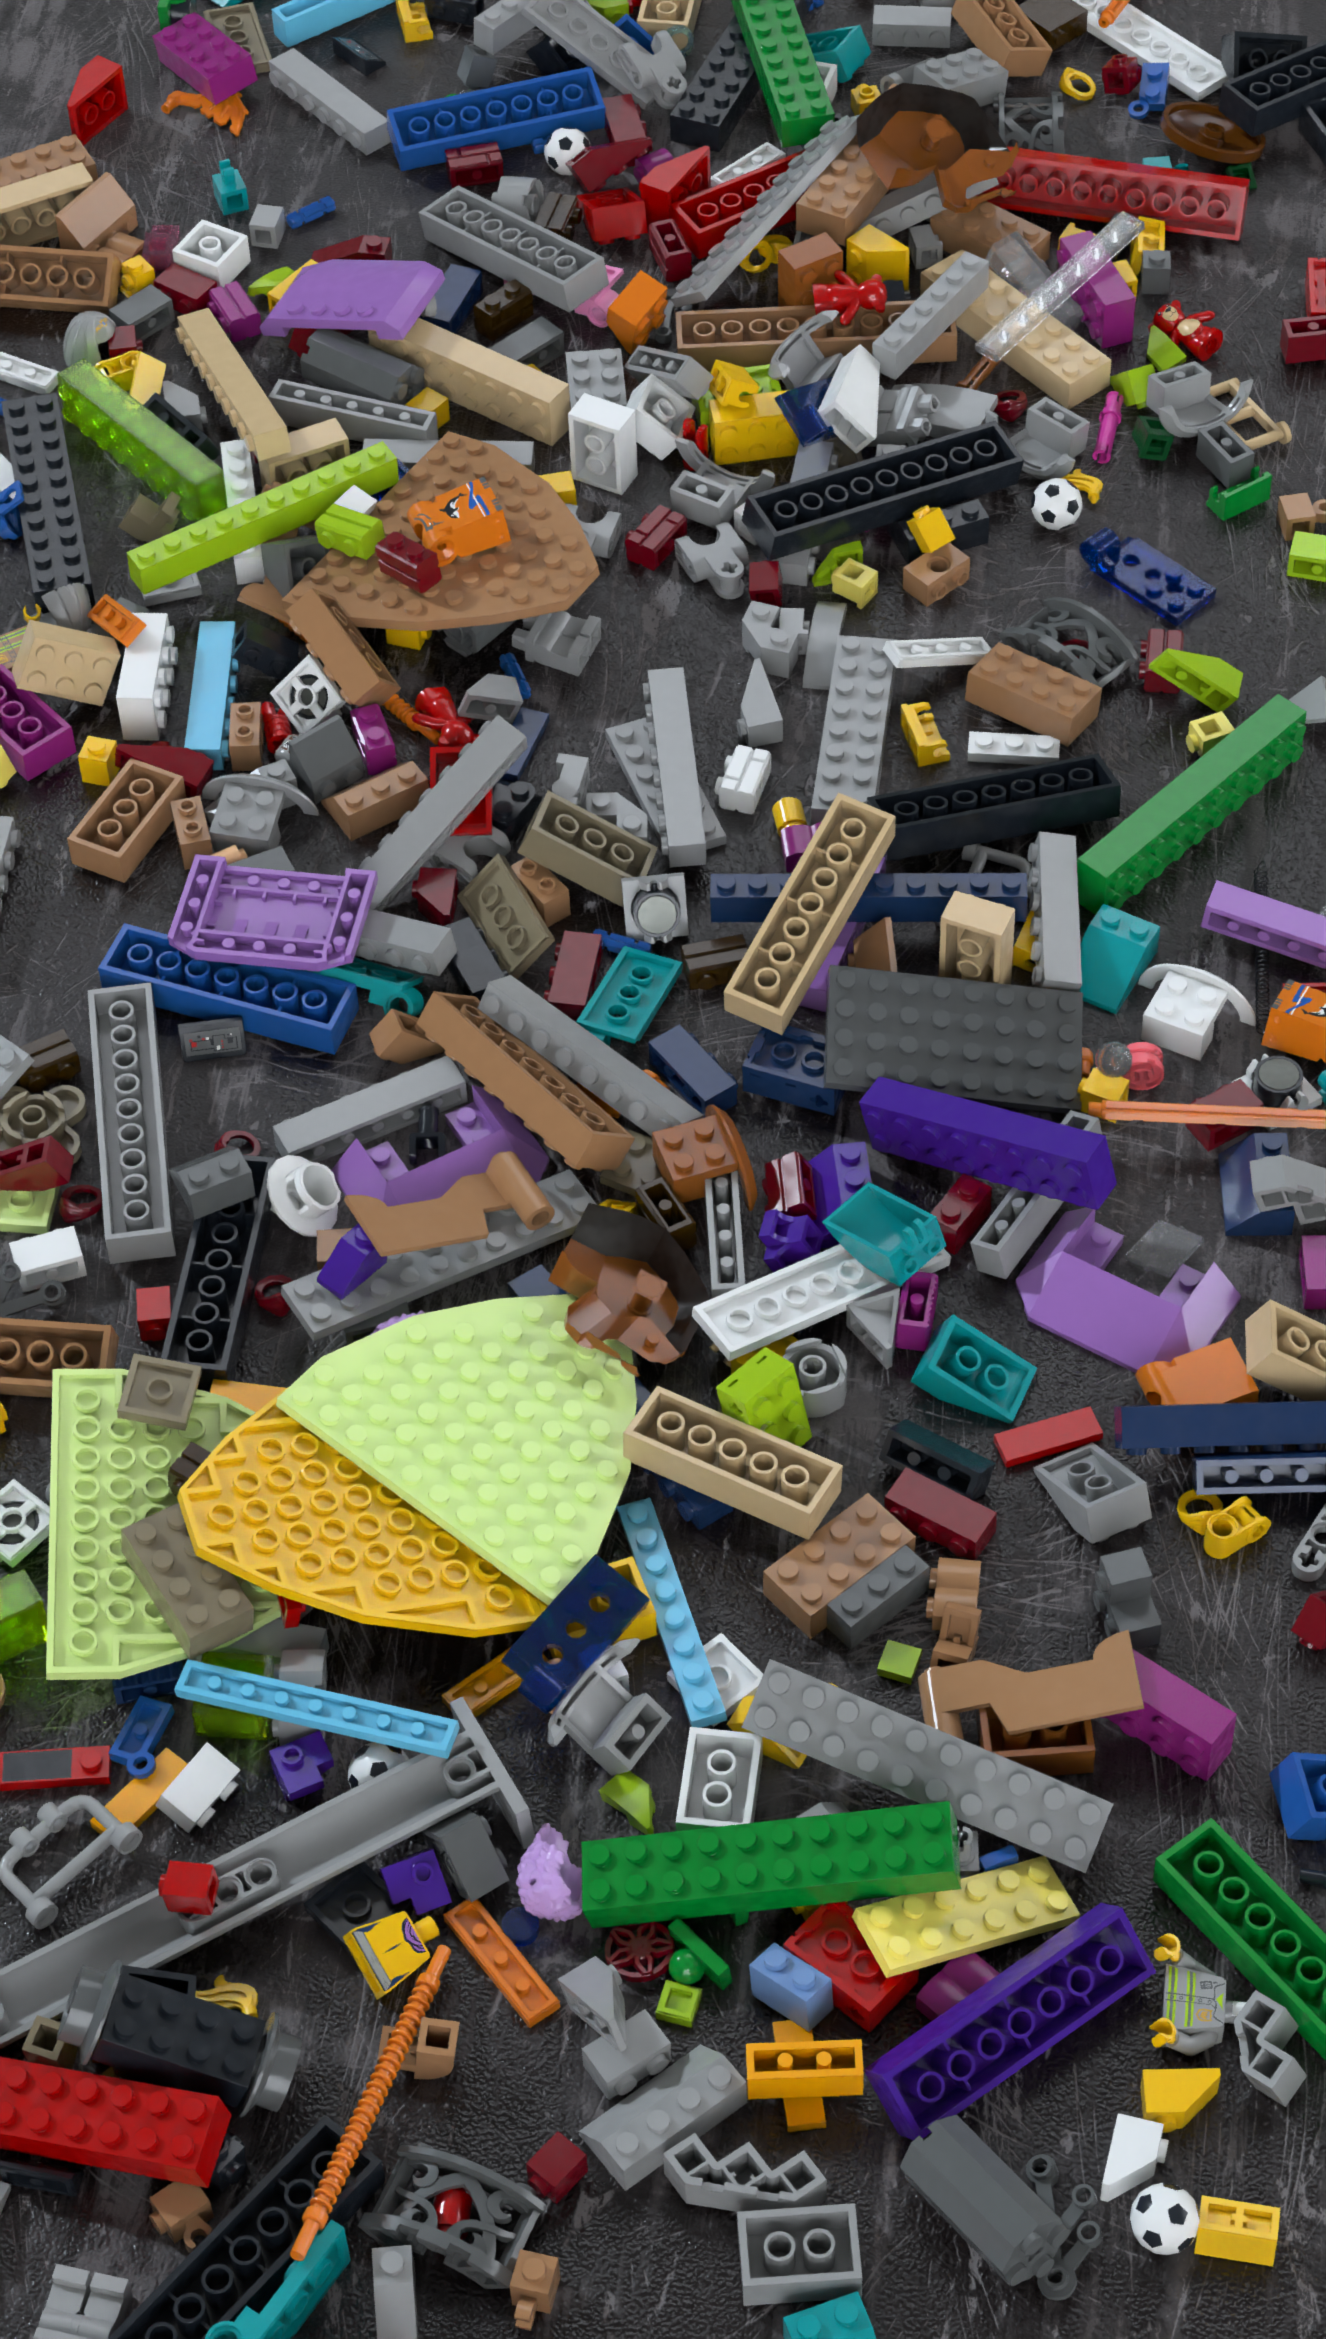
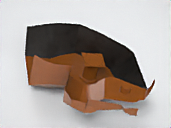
[857,83,1019,213]
[548,1203,710,1377]

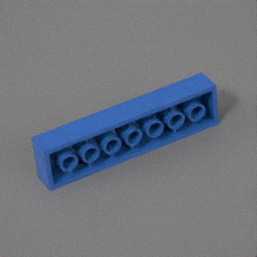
[387,66,606,171]
[98,923,359,1055]

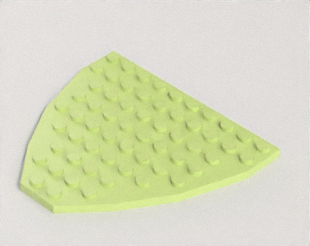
[276,1294,637,1607]
[46,1369,281,1680]

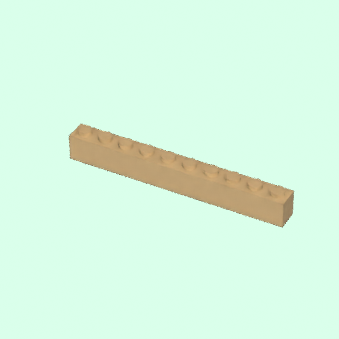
[175,308,292,461]

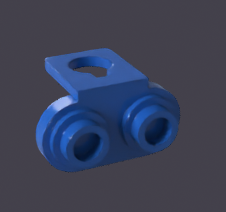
[0,480,24,540]

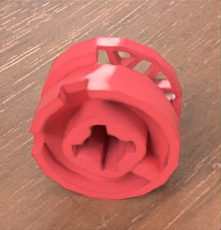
[1118,1042,1164,1090]

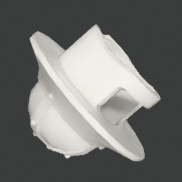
[267,1155,341,1237]

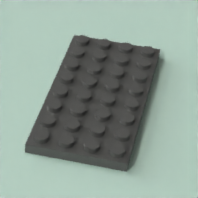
[823,965,1083,1114]

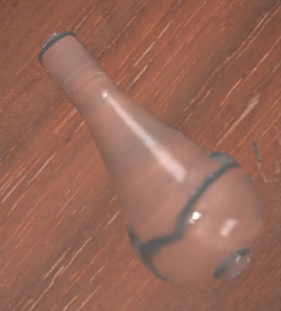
[1095,1041,1132,1078]

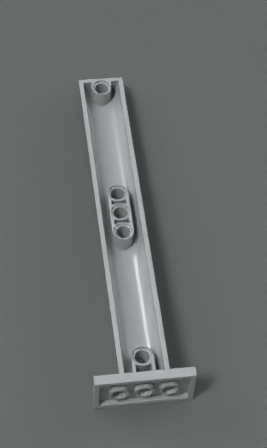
[0,1696,536,2049]

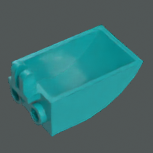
[822,1182,947,1287]

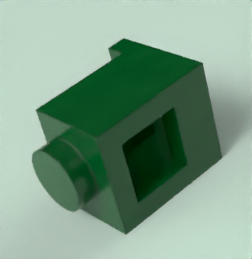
[1132,416,1174,461]

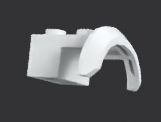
[1138,963,1256,1061]

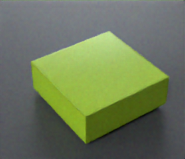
[877,1640,922,1685]
[655,1980,702,2028]

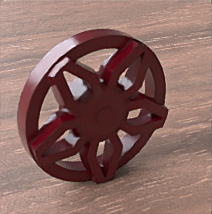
[605,1922,675,1982]

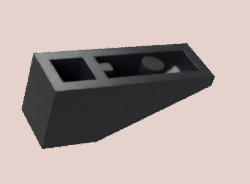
[136,392,221,473]

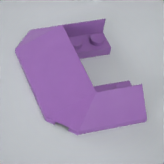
[331,1085,549,1207]
[1015,1207,1241,1373]

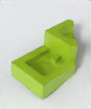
[247,266,295,297]
[1146,325,1187,372]
[812,540,863,587]
[598,1771,656,1835]

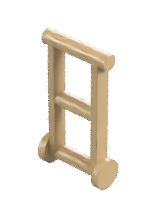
[1210,377,1292,450]

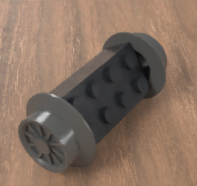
[57,1960,302,2118]

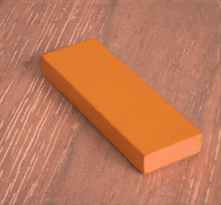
[87,594,147,648]

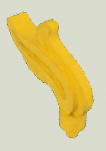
[1061,469,1103,504]
[195,1975,258,2018]

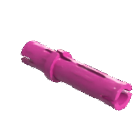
[1092,391,1124,464]

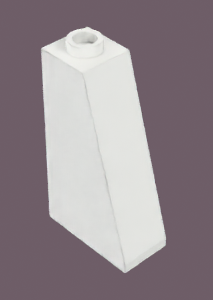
[816,344,880,454]

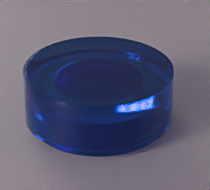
[502,1907,540,1946]

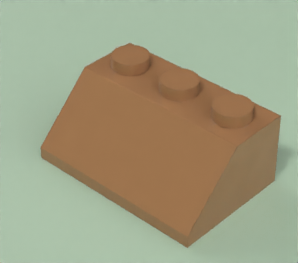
[55,172,138,251]
[321,761,429,841]
[847,917,898,972]

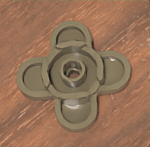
[0,1085,87,1164]

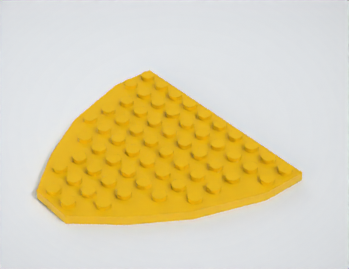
[177,1387,544,1638]

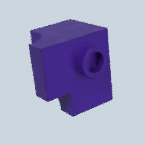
[758,1209,824,1273]
[269,1730,334,1801]
[379,1848,452,1915]

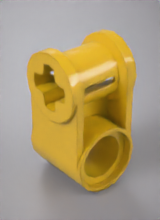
[92,351,139,397]
[1203,1496,1271,1559]

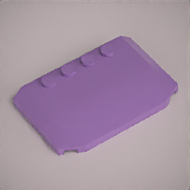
[260,259,445,340]
[167,854,378,972]

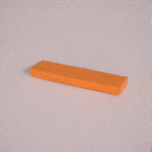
[443,1899,560,2028]

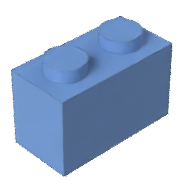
[749,1943,834,2032]

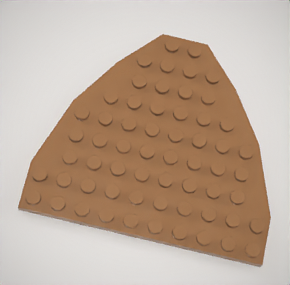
[281,431,600,631]

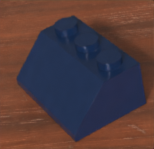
[1218,1133,1295,1236]

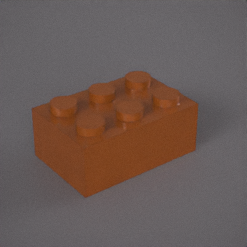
[778,232,843,307]
[976,1706,1095,1776]

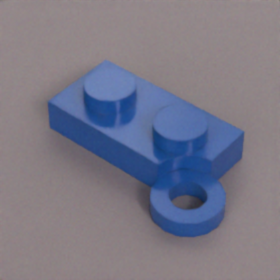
[1128,62,1170,120]
[108,1695,175,1779]

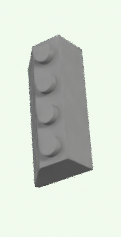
[579,2044,747,2191]

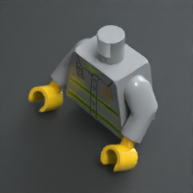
[1150,1933,1247,2056]

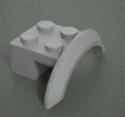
[768,310,844,416]
[1146,361,1254,438]
[985,397,1090,480]
[670,437,775,529]
[202,773,319,857]
[547,1638,672,1776]

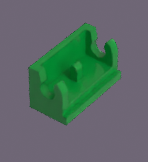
[1206,465,1272,521]

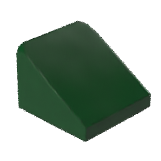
[1222,162,1257,190]

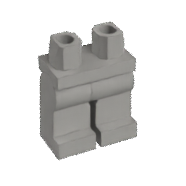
[867,385,940,447]
[512,611,601,677]
[552,753,591,810]
[33,2264,133,2339]

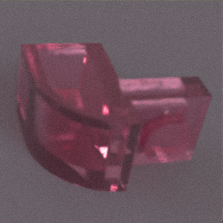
[142,225,180,271]

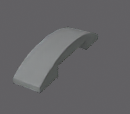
[803,601,847,690]

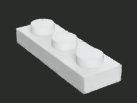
[968,731,1060,765]

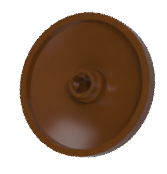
[1160,101,1266,164]

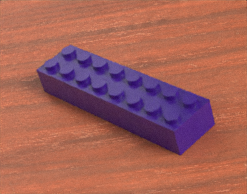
[859,1076,1117,1210]
[863,1903,1156,2140]

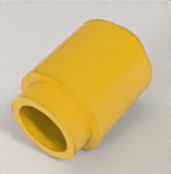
[772,797,807,837]

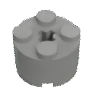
[491,176,545,222]
[783,1338,847,1418]

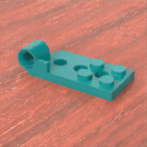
[576,946,683,1047]
[304,957,424,1017]
[205,2219,351,2339]

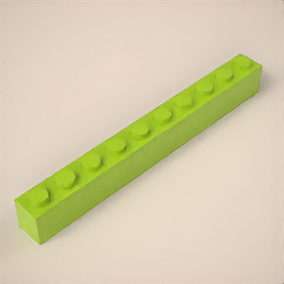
[126,441,399,595]

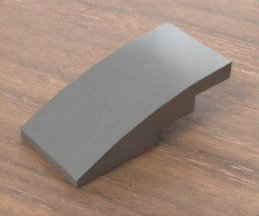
[892,383,998,442]

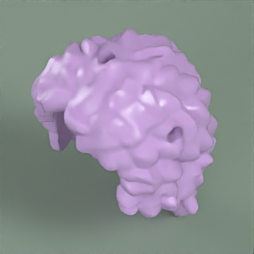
[516,1823,582,1922]

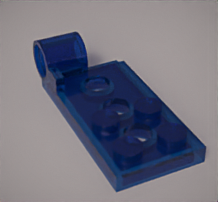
[774,377,837,448]
[1079,527,1217,627]
[501,1554,650,1714]

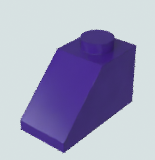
[317,1223,387,1300]

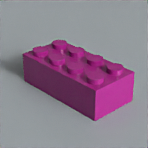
[152,11,258,105]
[1055,230,1136,349]
[0,664,77,781]
[1100,1649,1237,1782]

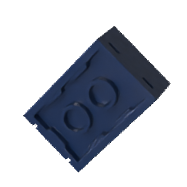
[742,1026,846,1116]

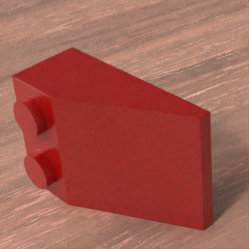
[67,55,128,146]
[639,145,711,228]
[575,187,648,245]
[430,746,493,836]

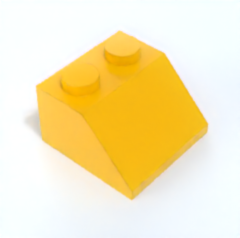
[846,224,909,291]

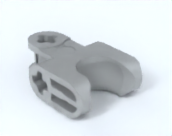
[617,30,687,110]
[565,503,622,559]
[674,522,749,599]
[429,826,511,887]

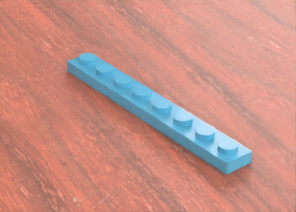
[617,1497,727,1728]
[174,1659,460,1759]

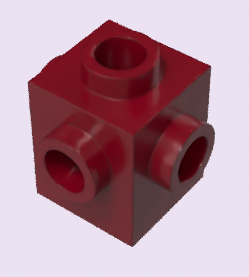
[1102,54,1142,95]

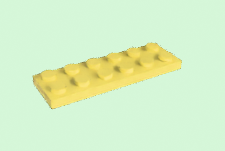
[852,1856,1081,1978]

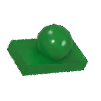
[668,1918,732,1991]

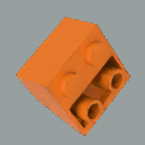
[606,270,668,355]

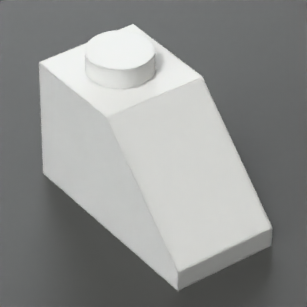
[1100,2113,1169,2202]

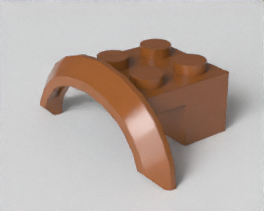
[652,1104,758,1211]

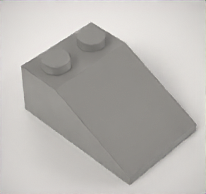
[1033,1442,1152,1544]

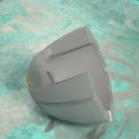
[63,311,117,373]
[31,583,92,632]

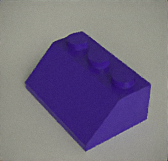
[808,1141,872,1248]

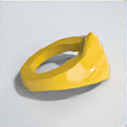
[1059,67,1096,101]
[757,234,793,264]
[739,238,774,273]
[1177,1489,1223,1535]

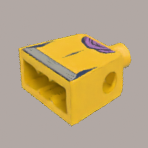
[343,1911,440,2000]

